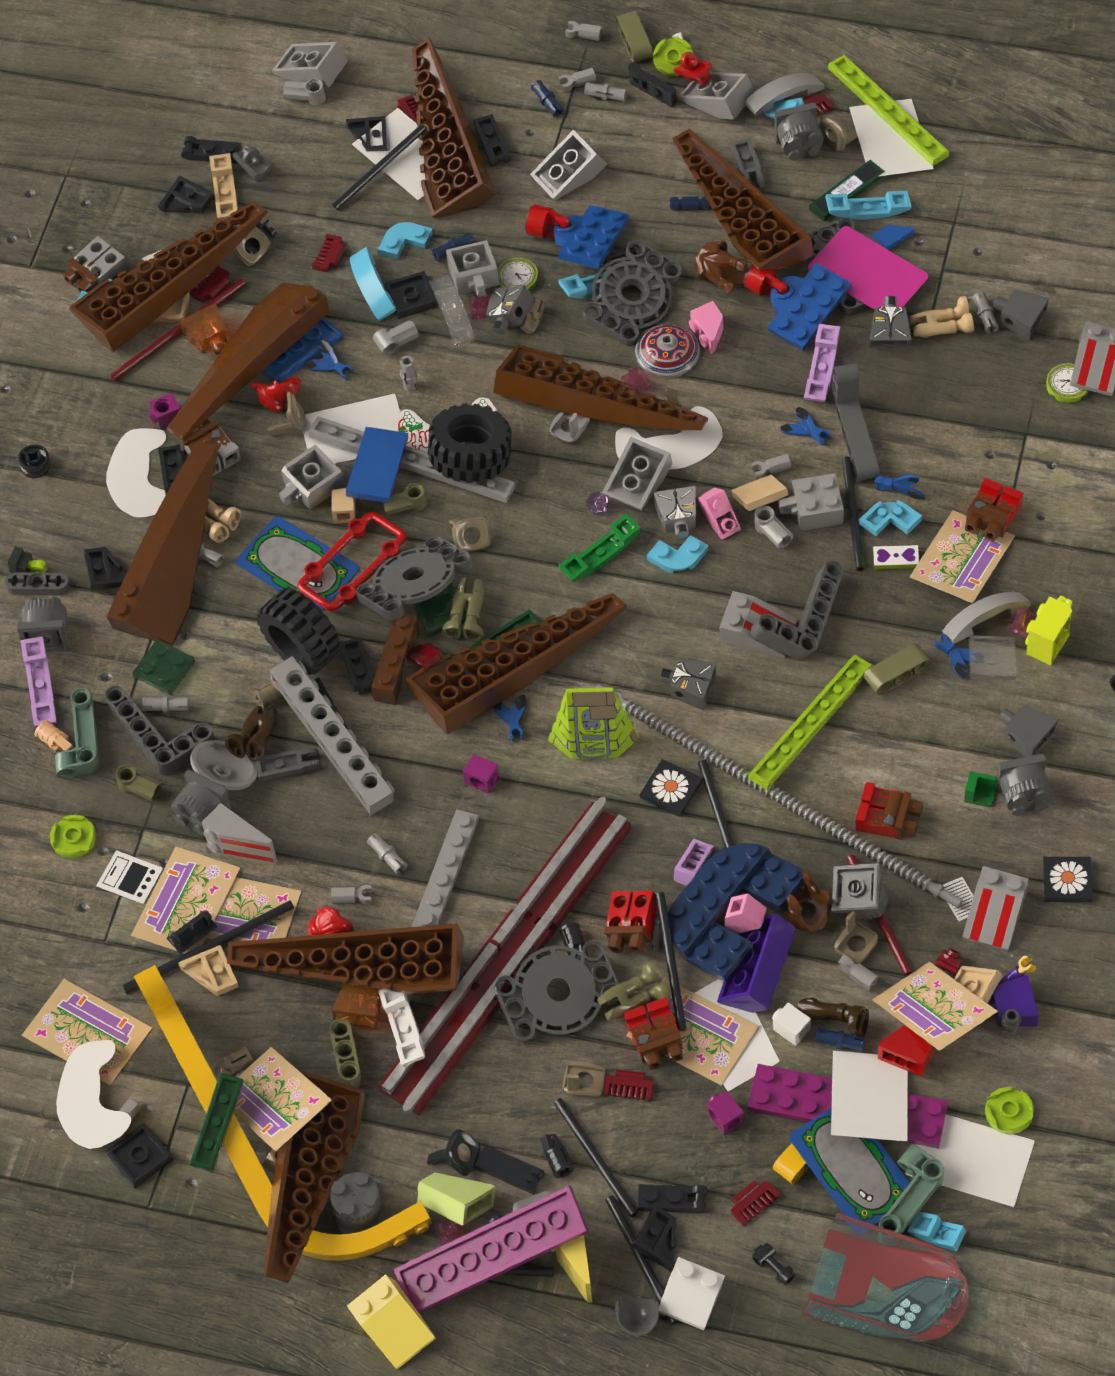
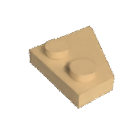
[178,945,239,996]

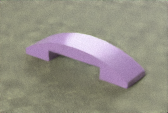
[804,324,840,402]
[20,636,57,727]

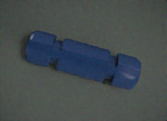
[670,196,711,209]

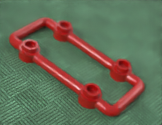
[297,512,407,612]

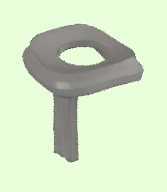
[550,412,590,443]

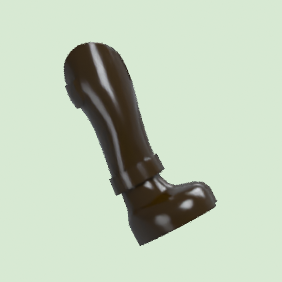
[225,706,278,761]
[797,997,869,1037]

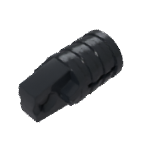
[559,922,588,960]
[540,1134,574,1178]

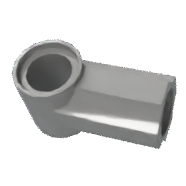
[283,78,326,106]
[373,320,419,356]
[755,505,793,548]

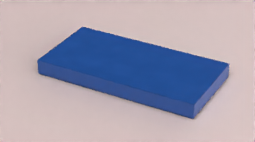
[262,317,343,383]
[346,427,409,503]

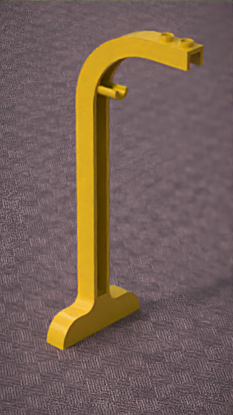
[133,965,432,1261]

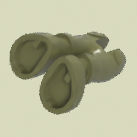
[442,577,484,642]
[597,961,671,1020]

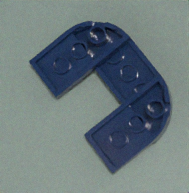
[668,843,804,982]

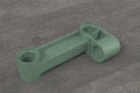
[55,688,100,779]
[879,1144,944,1244]

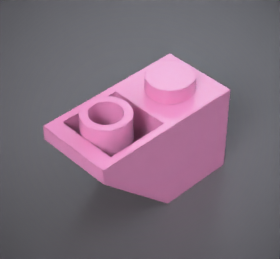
[689,301,723,354]
[696,488,741,539]
[725,894,767,934]

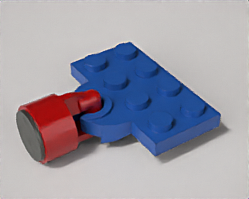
[525,204,629,269]
[743,263,852,351]

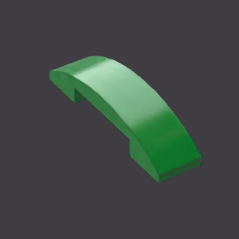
[558,513,641,582]

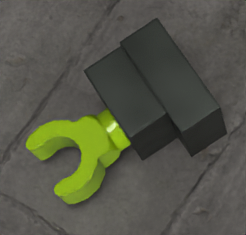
[8,546,48,573]

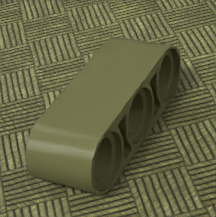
[615,11,653,62]
[864,644,931,695]
[330,1019,362,1089]

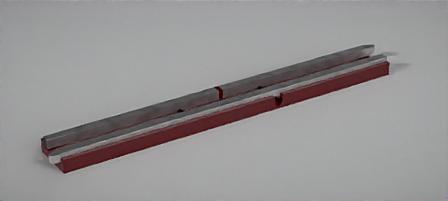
[379,797,631,1115]

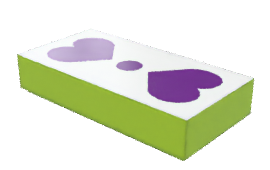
[873,545,919,570]

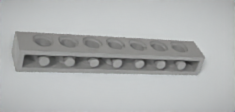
[270,656,395,816]

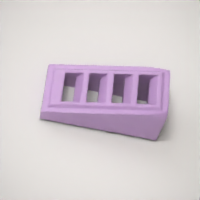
[674,839,715,886]

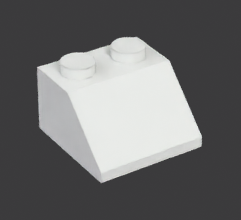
[659,1257,725,1330]

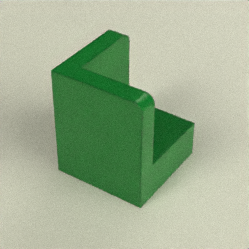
[964,771,997,807]

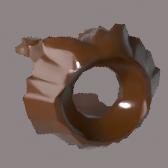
[693,240,748,294]
[785,870,832,932]

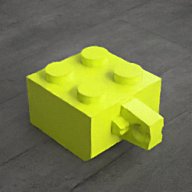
[1025,596,1073,665]

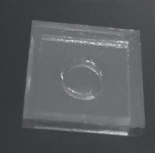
[968,635,1017,680]

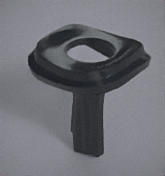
[427,1129,480,1176]

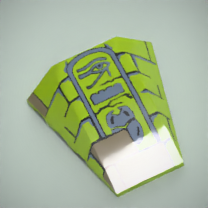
[548,687,640,760]

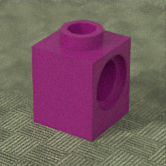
[148,393,181,430]
[463,754,501,793]
[707,1091,744,1135]

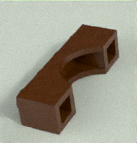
[371,613,419,705]

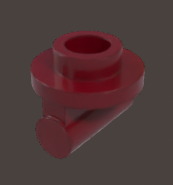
[935,948,964,976]

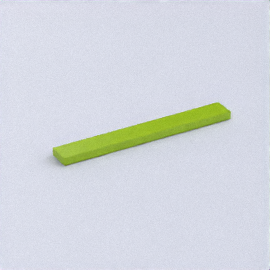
[828,55,949,166]
[748,654,873,790]

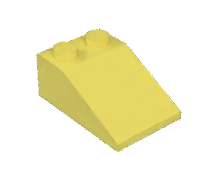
[551,1235,593,1303]
[347,1274,436,1369]

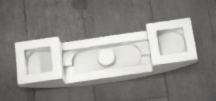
[378,989,425,1067]

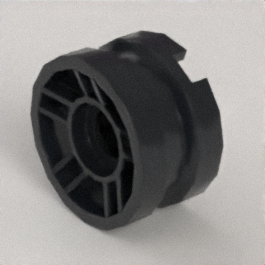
[18,444,51,479]

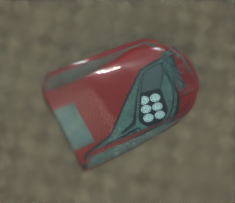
[803,1212,969,1342]

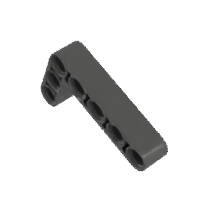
[832,363,880,482]
[751,560,843,661]
[105,685,215,776]

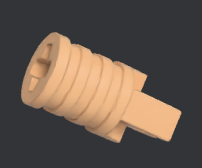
[35,720,73,752]

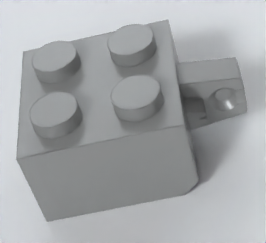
[446,240,499,297]
[279,444,345,510]
[778,473,844,531]

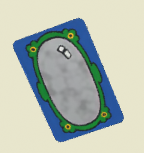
[236,517,359,611]
[789,1107,910,1232]

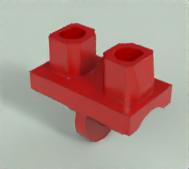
[673,52,713,85]

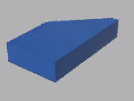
[871,225,915,250]

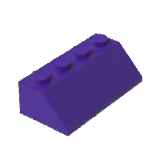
[717,914,796,1013]

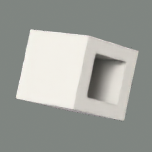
[772,1003,811,1046]

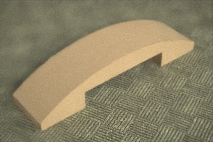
[209,153,238,220]

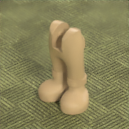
[909,296,974,338]
[204,498,241,543]

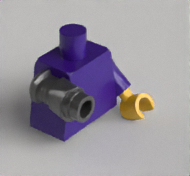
[987,956,1039,1035]

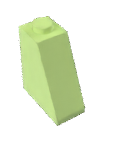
[417,1173,496,1226]

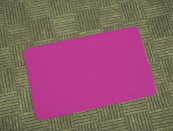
[808,226,928,310]

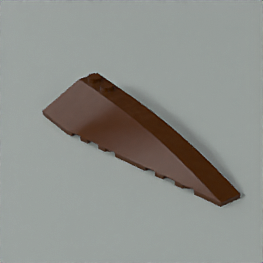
[412,37,496,219]
[673,129,813,271]
[69,201,267,352]
[167,283,329,440]
[493,344,708,431]
[107,441,218,646]
[405,593,627,735]
[227,923,464,994]
[265,1069,365,1283]

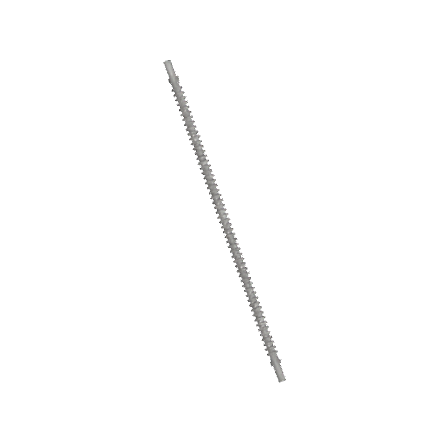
[595,683,963,908]

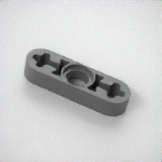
[5,572,70,595]

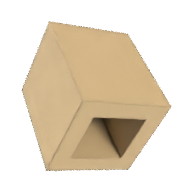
[332,488,356,524]

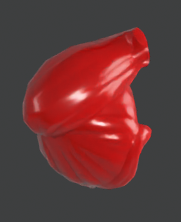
[251,377,301,413]
[308,905,354,936]

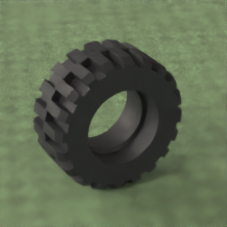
[428,403,512,483]
[257,588,341,675]

